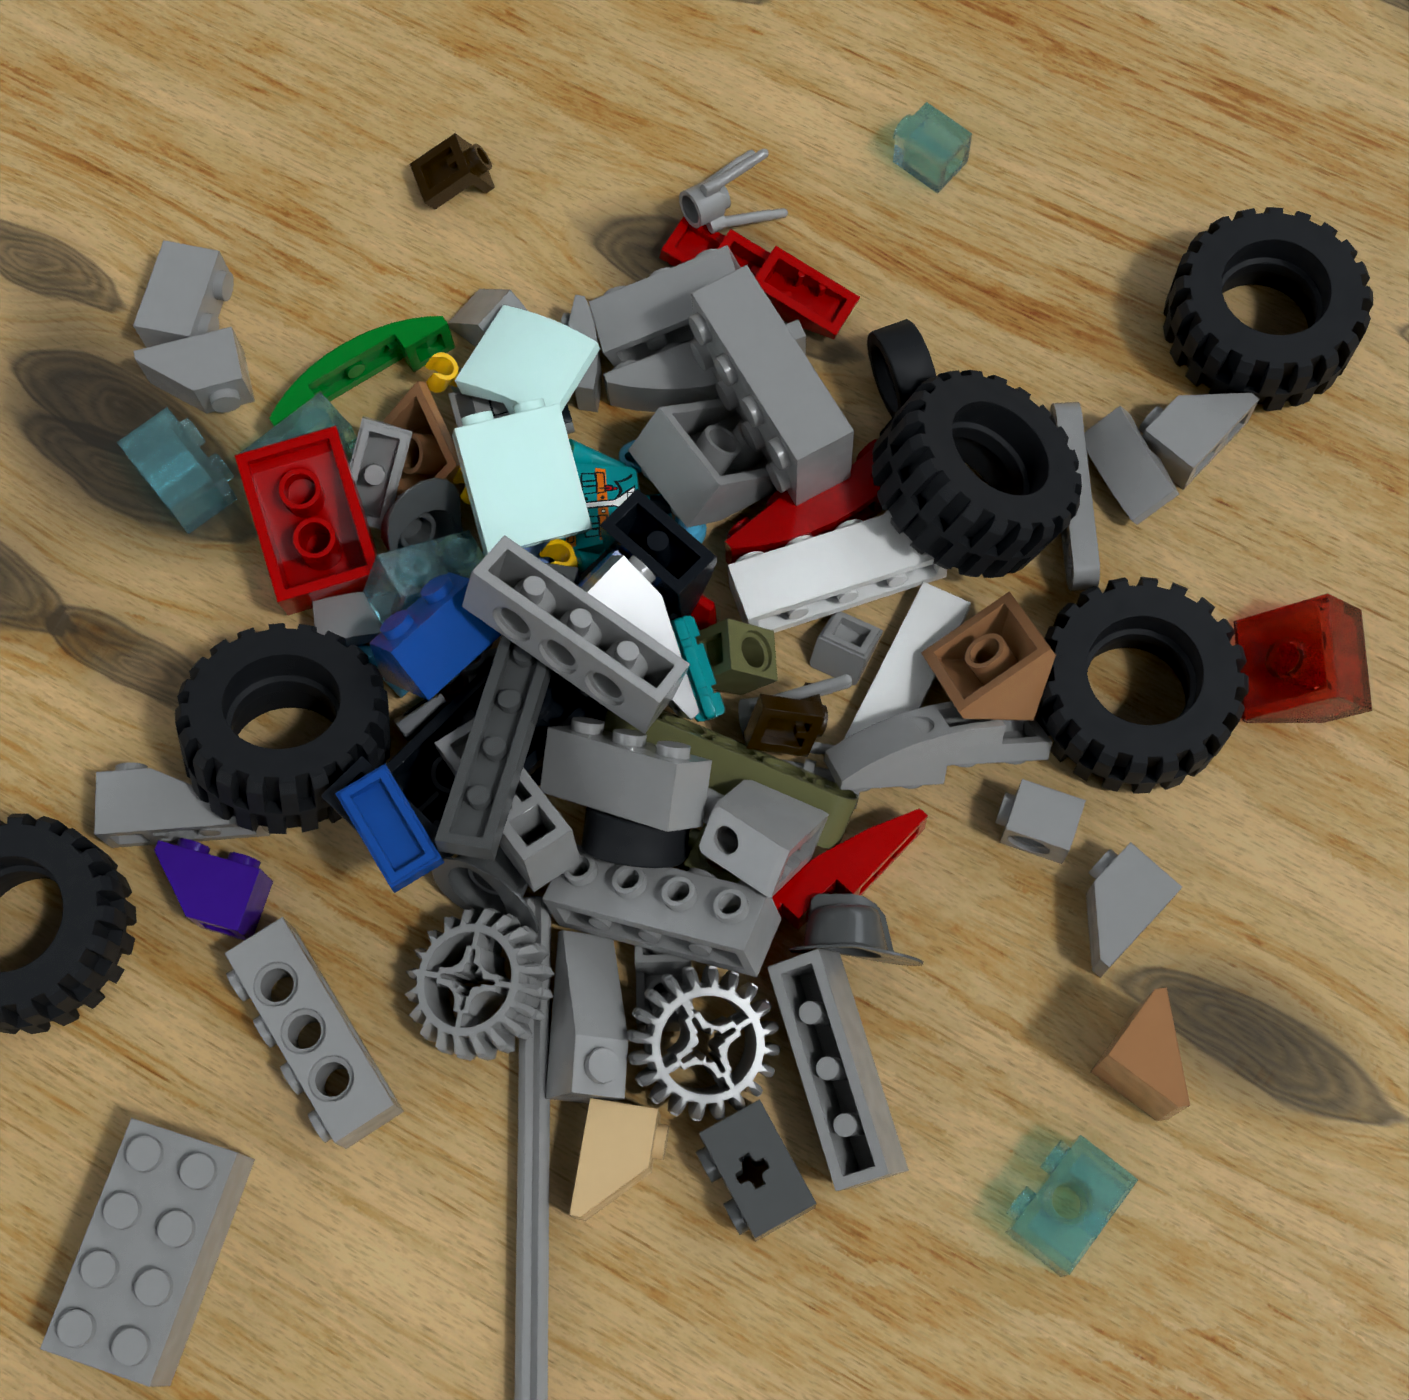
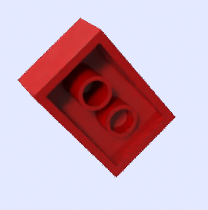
[234,426,388,616]

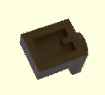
[410,133,495,209]
[744,682,828,757]

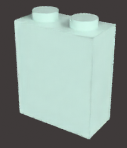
[452,398,592,556]

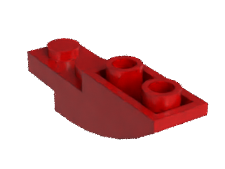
[725,439,882,564]

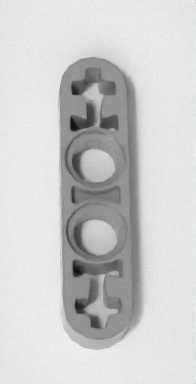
[1050,402,1100,591]

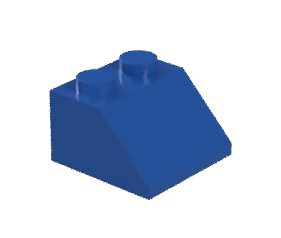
[369,572,502,701]

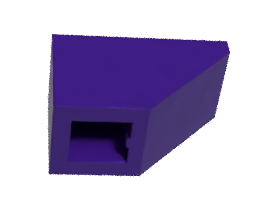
[154,838,273,941]

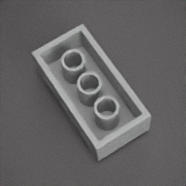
[688,265,854,506]
[40,1118,255,1387]

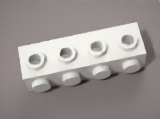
[728,510,947,633]

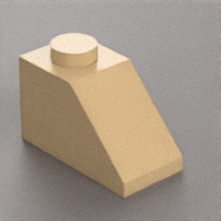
[569,1098,669,1221]

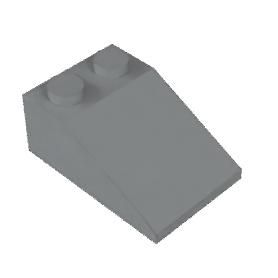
[628,399,778,528]

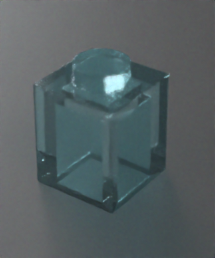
[893,102,972,194]

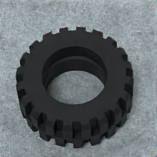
[1163,207,1373,411]
[872,370,1082,578]
[1036,577,1249,794]
[175,623,391,834]
[0,814,137,1034]

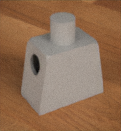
[699,779,829,898]

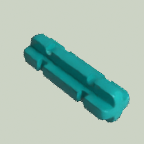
[670,616,725,722]

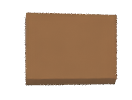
[382,381,466,503]
[921,591,1056,721]
[1090,987,1190,1121]

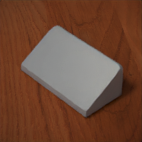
[350,416,413,529]

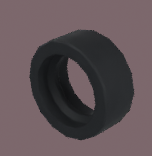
[867,319,937,417]
[581,807,690,868]

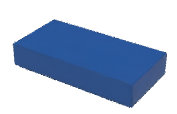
[335,764,445,893]

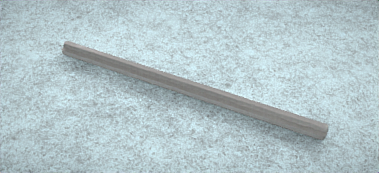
[514,896,551,1400]

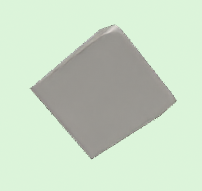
[810,611,883,685]

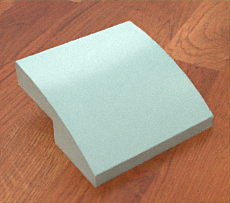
[454,305,600,415]

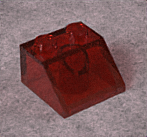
[1233,593,1372,723]

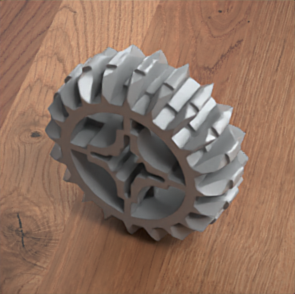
[405,908,555,1061]
[627,965,780,1121]

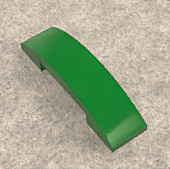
[269,316,455,441]

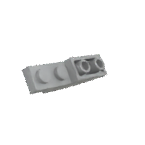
[603,319,806,412]
[824,701,1052,792]

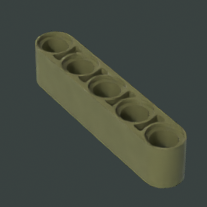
[602,708,859,849]

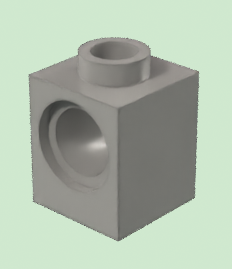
[995,779,1086,864]

